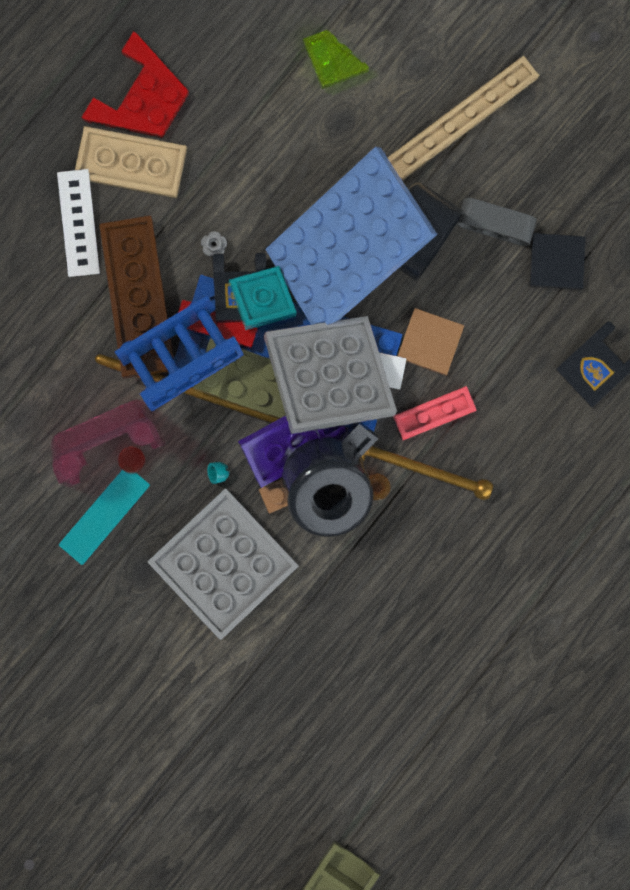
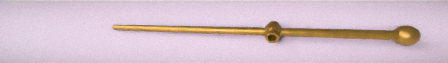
[95,354,493,500]

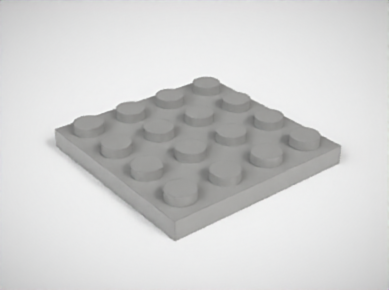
[264,316,397,434]
[147,488,299,640]

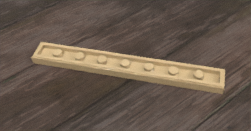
[388,56,539,181]

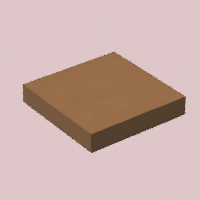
[397,308,464,376]

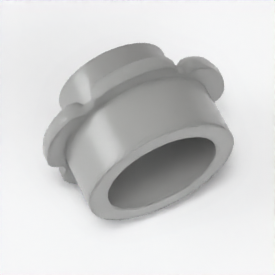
[201,231,227,257]

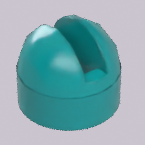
[207,462,230,484]

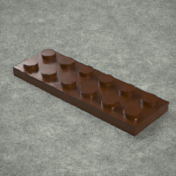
[99,215,174,379]

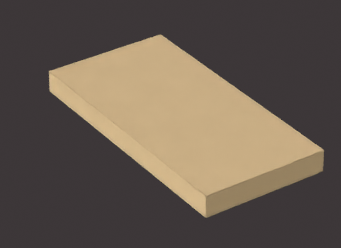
[75,126,187,198]

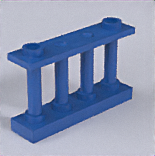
[115,295,244,412]

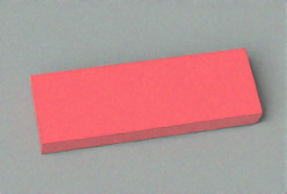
[393,386,477,441]

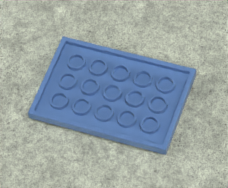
[265,147,437,325]

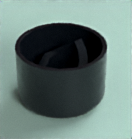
[398,182,464,281]
[282,438,373,537]

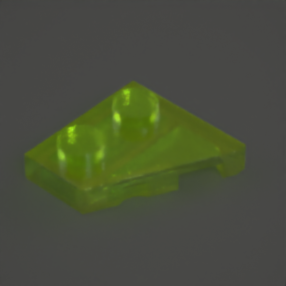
[303,30,369,89]

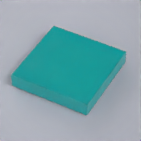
[229,266,297,330]

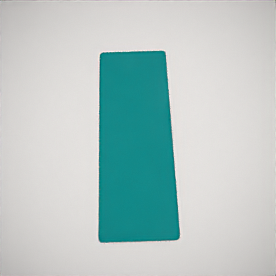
[59,465,150,565]

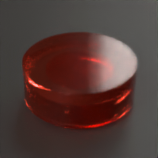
[118,446,145,474]

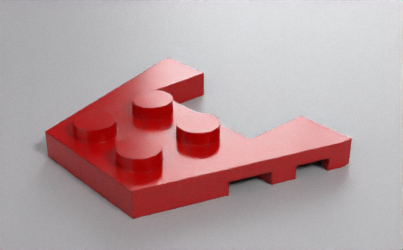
[82,32,189,138]

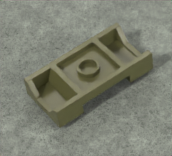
[193,338,286,419]
[302,840,380,890]

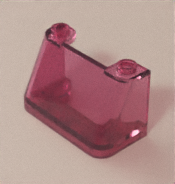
[50,399,166,487]

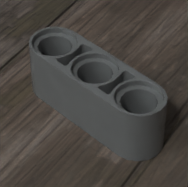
[457,198,537,246]

